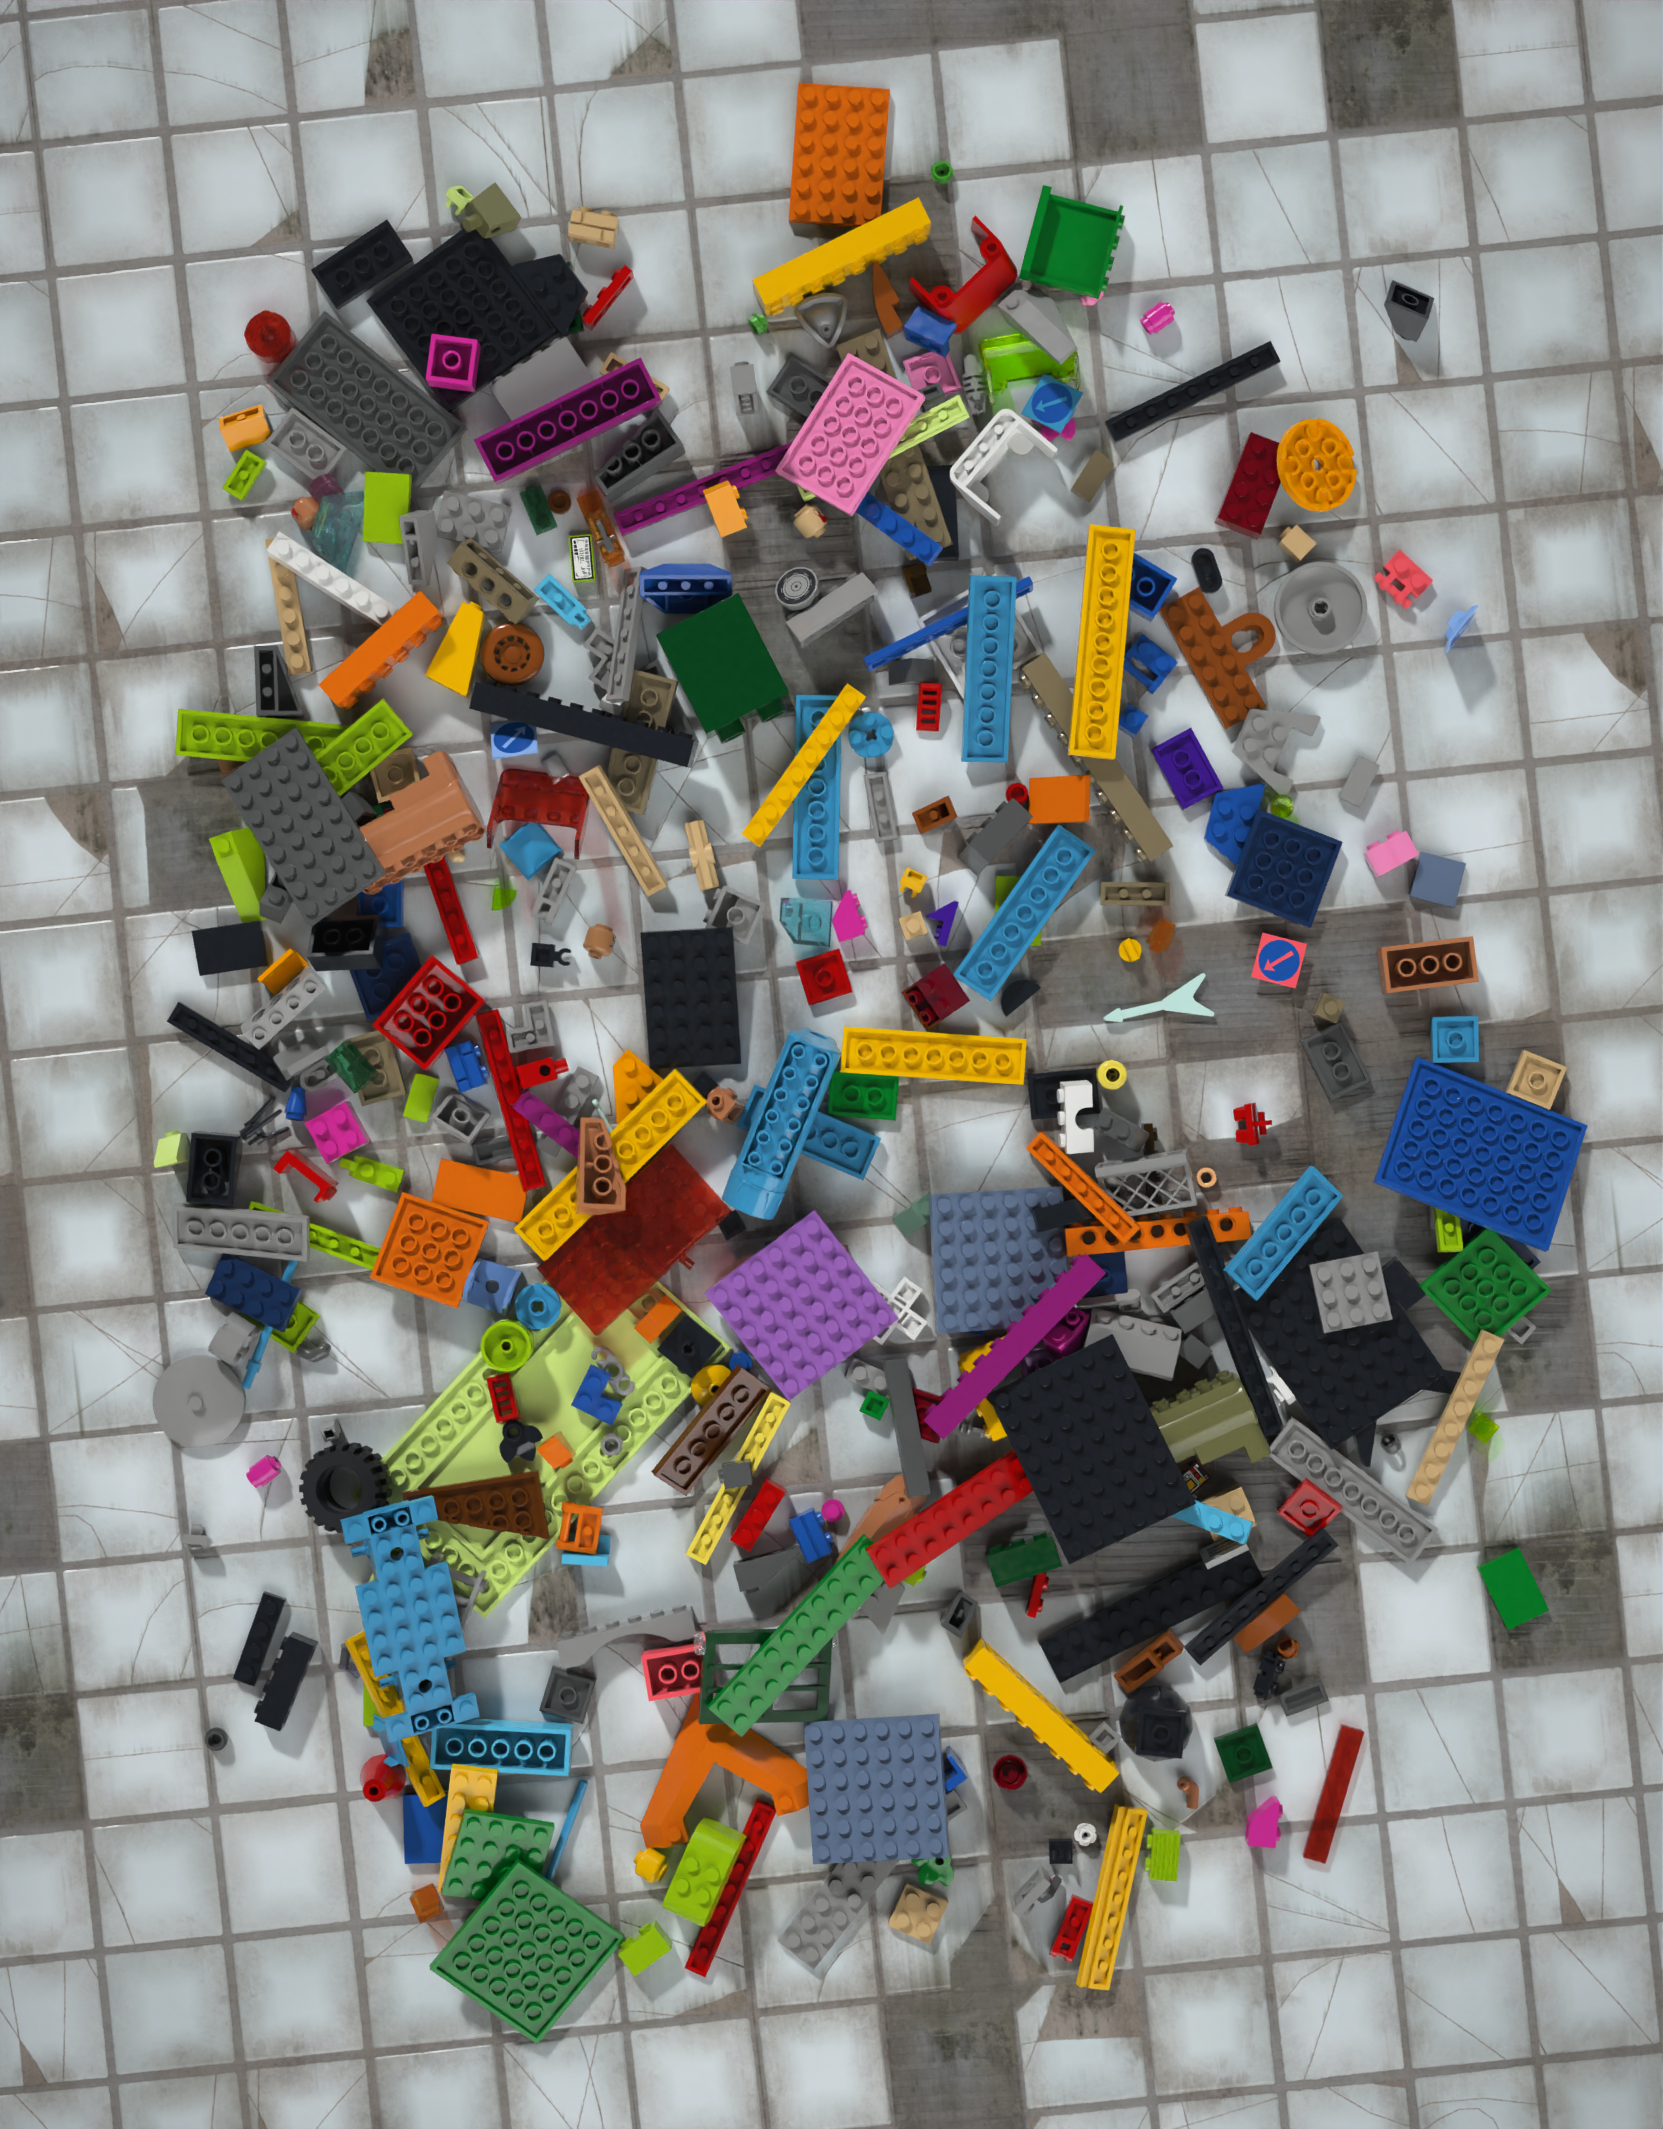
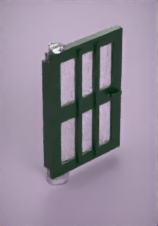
[694,1629,837,1724]

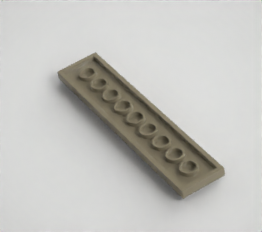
[836,329,953,561]

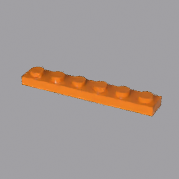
[1026,1132,1141,1244]

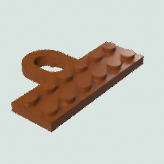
[1158,587,1276,730]

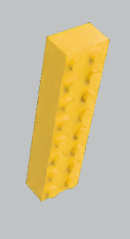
[752,197,931,316]
[963,1638,1119,1793]

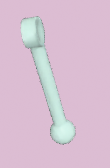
[592,1099,612,1133]

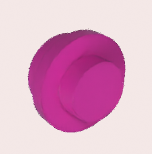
[821,1499,844,1522]

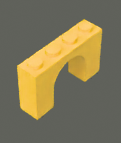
[957,1336,1007,1441]

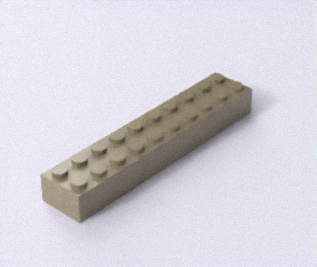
[1018,653,1173,865]

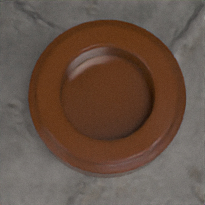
[548,490,571,515]

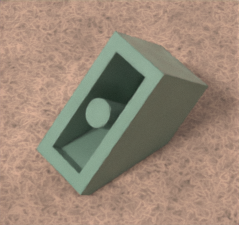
[892,1191,930,1237]

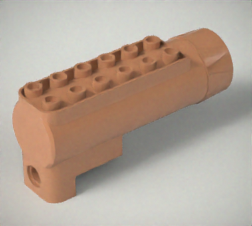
[359,751,486,895]

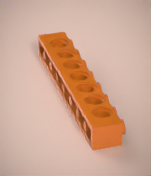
[1064,1207,1251,1257]

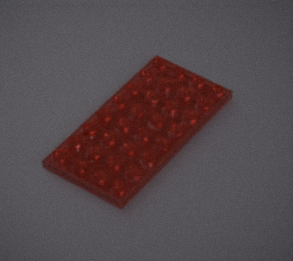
[537,1143,732,1336]

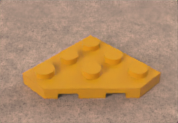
[613,1049,664,1126]

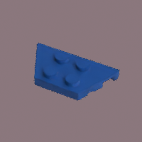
[1204,783,1265,865]

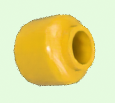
[633,1848,669,1883]

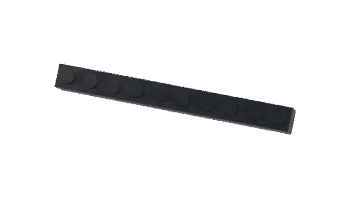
[469,679,699,768]

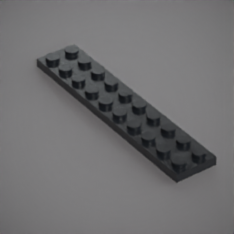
[1039,1550,1263,1683]

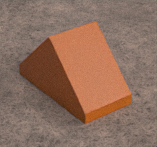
[634,1294,682,1344]

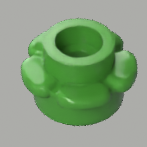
[931,161,953,184]
[748,313,769,335]

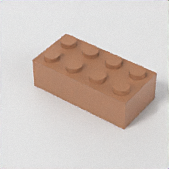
[1376,936,1479,994]

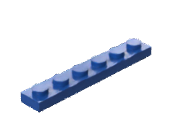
[855,492,944,566]

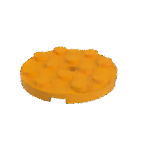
[1277,418,1357,512]

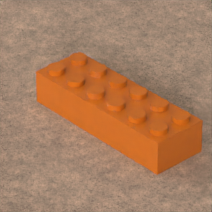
[318,591,445,711]

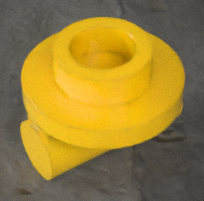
[1118,938,1142,962]

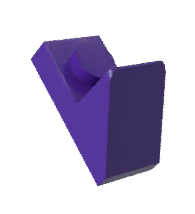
[925,901,959,947]

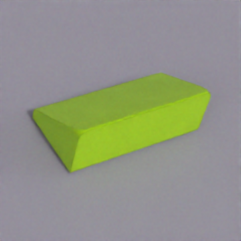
[403,1072,440,1123]

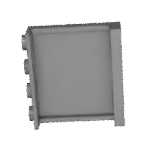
[489,336,594,421]

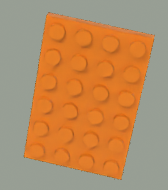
[789,83,890,227]

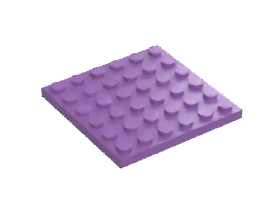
[705,1209,899,1401]

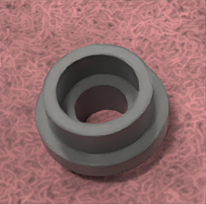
[205,1727,228,1751]

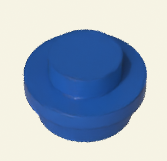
[729,1352,752,1371]

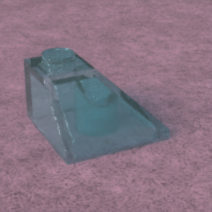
[779,898,833,947]

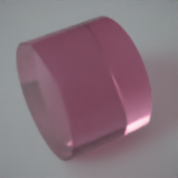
[308,474,344,509]

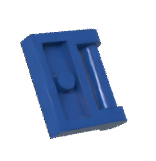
[1123,634,1178,694]

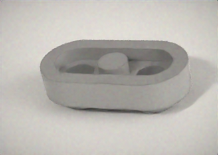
[300,1056,344,1092]

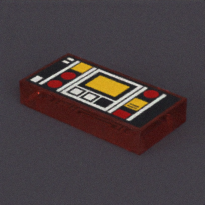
[1181,1460,1212,1495]

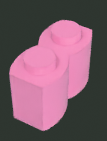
[1363,830,1419,878]

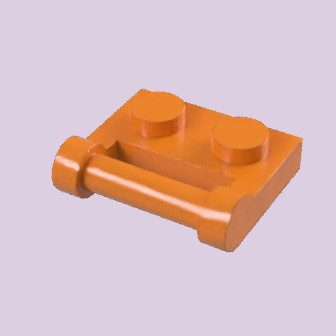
[556,1501,603,1555]

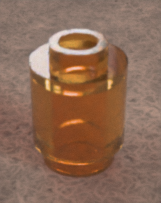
[1146,918,1176,954]

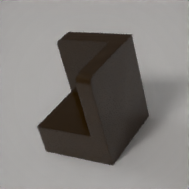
[902,562,932,599]

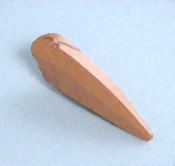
[830,1475,927,1570]

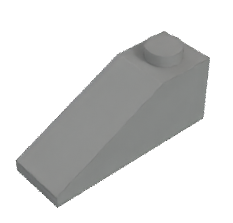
[399,510,437,586]

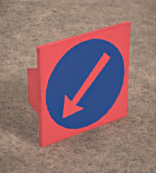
[1251,933,1307,989]

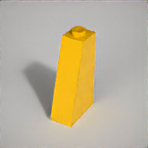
[425,601,486,699]

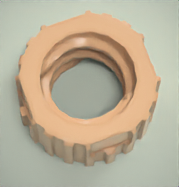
[1196,1167,1217,1188]

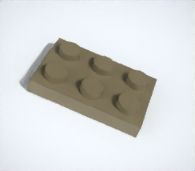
[343,1030,407,1106]

